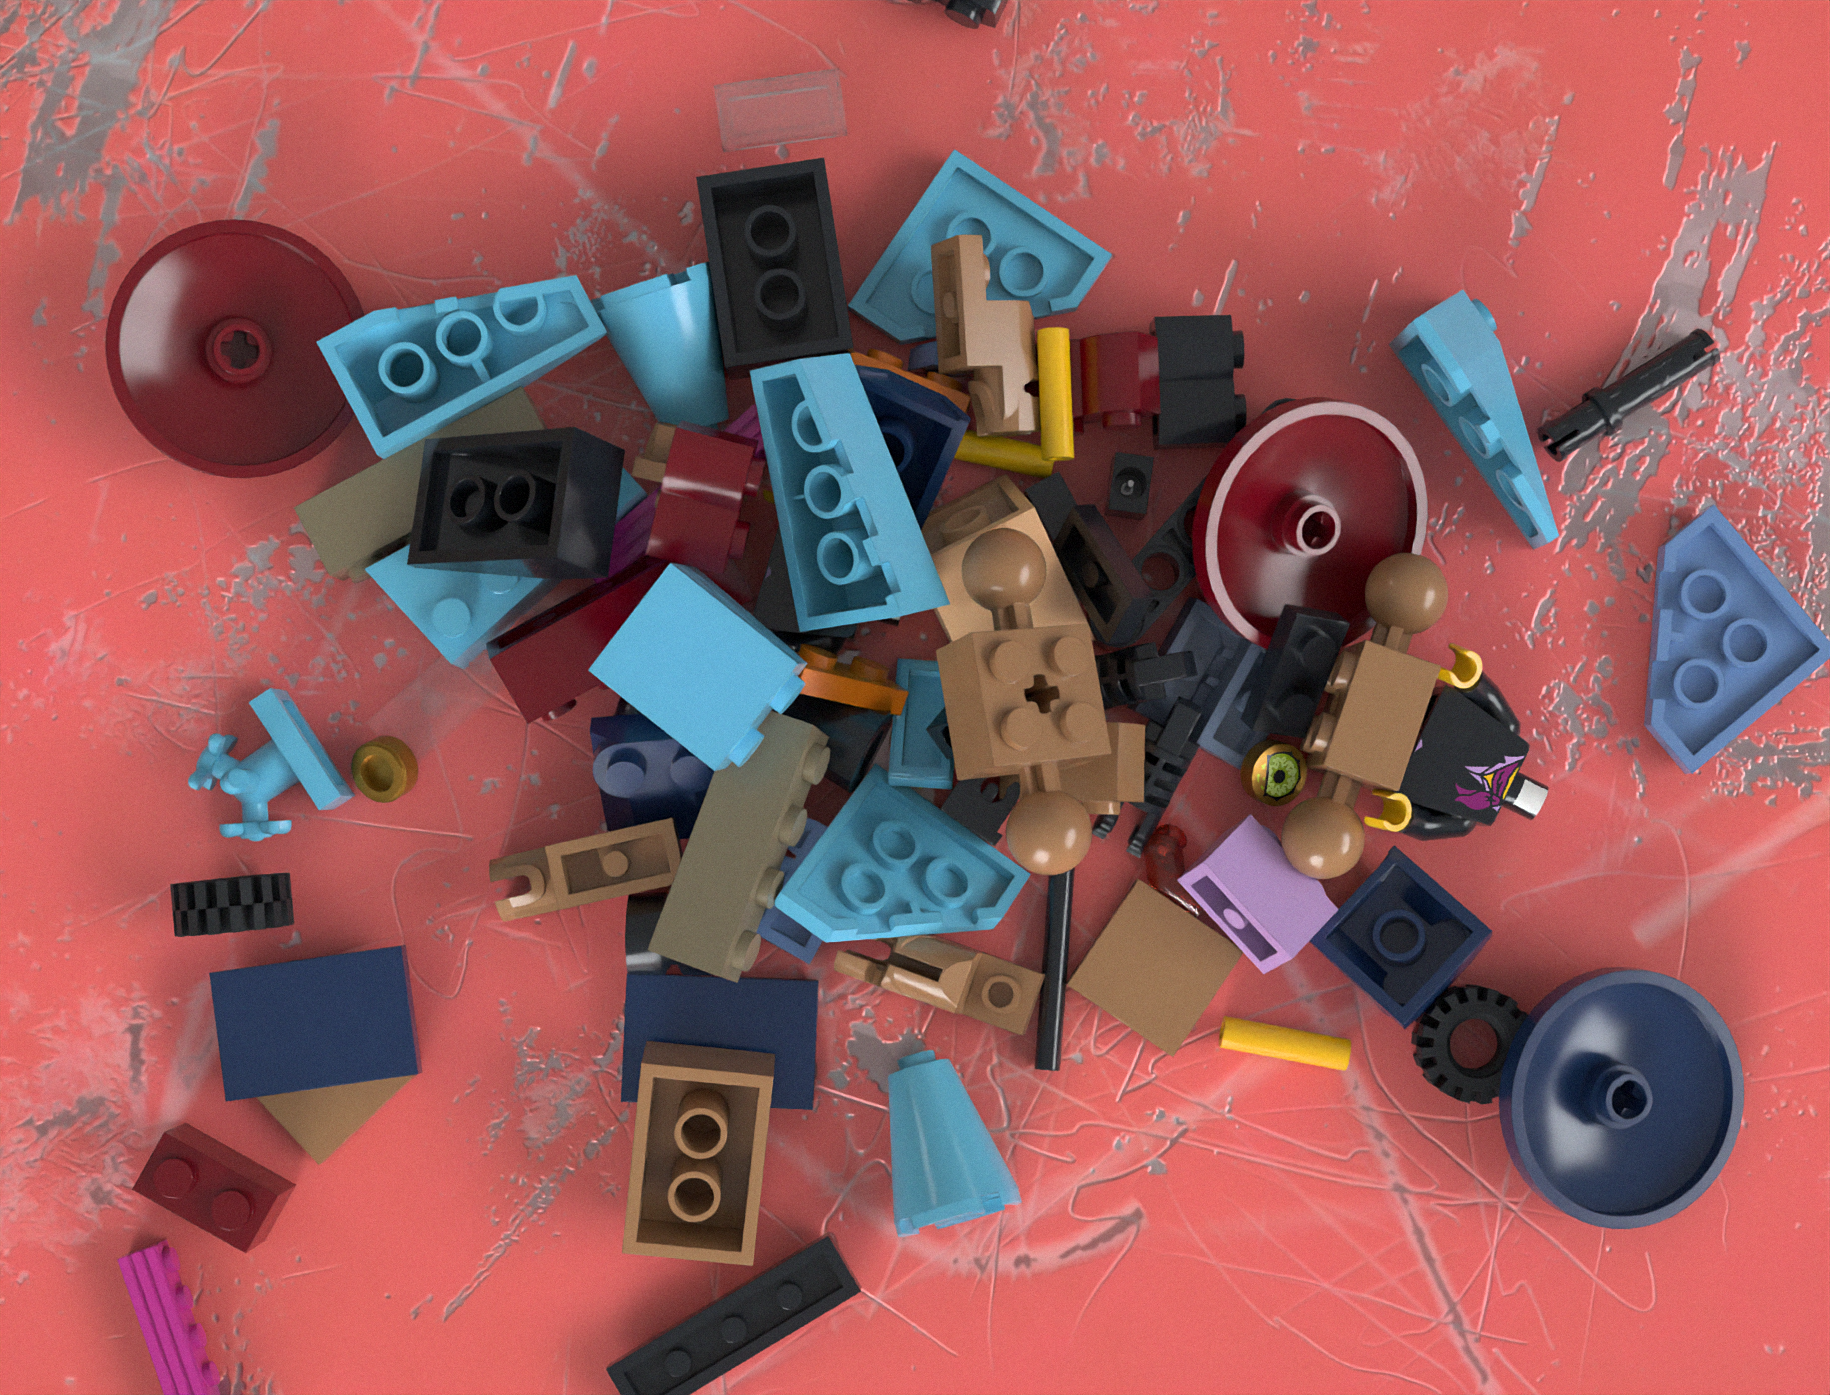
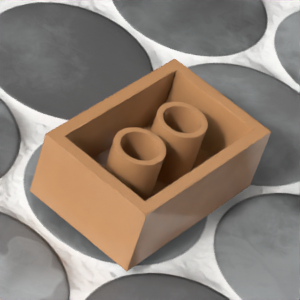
[622,1041,775,1266]

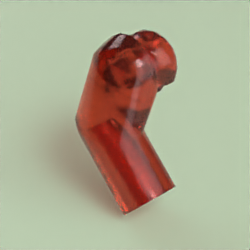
[1143,824,1203,918]

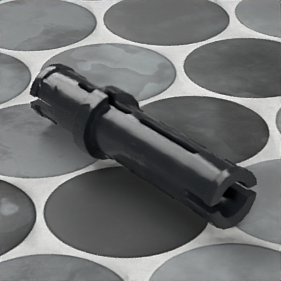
[1537,328,1720,462]

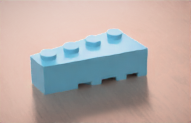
[750,353,950,632]
[365,468,648,669]

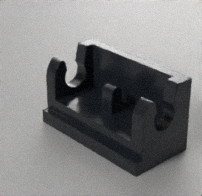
[940,777,1020,846]

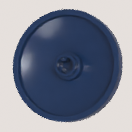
[1499,967,1744,1229]

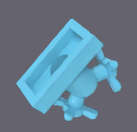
[188,688,355,841]

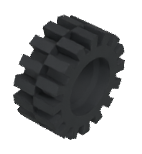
[170,873,294,937]
[1411,984,1528,1104]

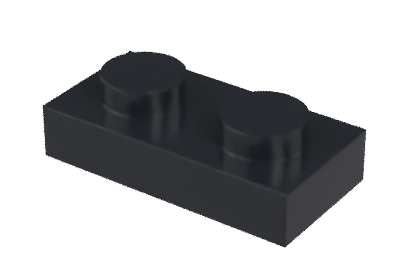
[1052,504,1154,644]
[1240,604,1350,738]

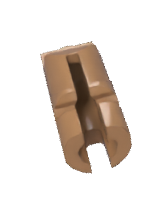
[931,235,1041,437]
[489,818,683,922]
[834,934,1045,1036]

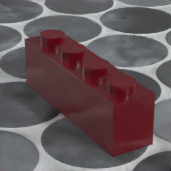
[486,555,754,724]

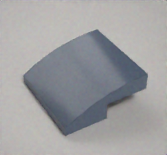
[1127,597,1269,771]

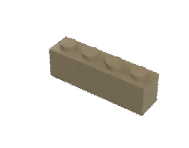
[294,386,548,583]
[648,711,830,983]

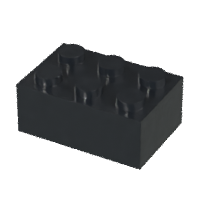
[696,158,854,380]

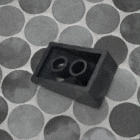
[407,427,625,580]

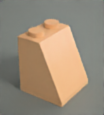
[921,474,1095,643]

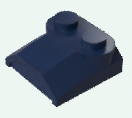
[855,365,971,530]
[590,714,715,839]
[1309,845,1492,1029]

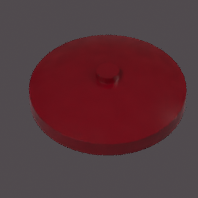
[105,219,365,478]
[1192,397,1428,649]

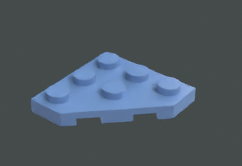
[1644,505,1830,774]

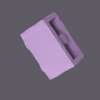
[1177,814,1339,974]

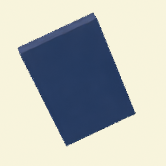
[209,945,422,1102]
[621,973,819,1110]

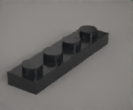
[606,1232,862,1395]

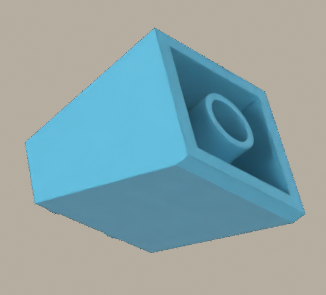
[588,563,808,771]

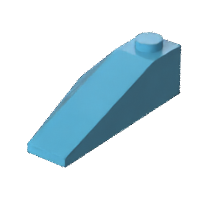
[317,275,608,459]
[1389,290,1559,549]

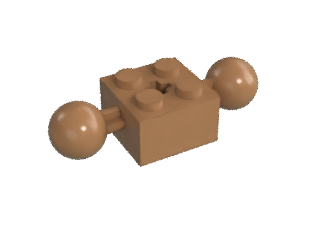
[936,528,1112,875]
[1281,553,1448,879]

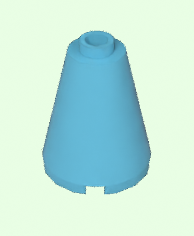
[590,262,729,430]
[888,1050,1022,1237]

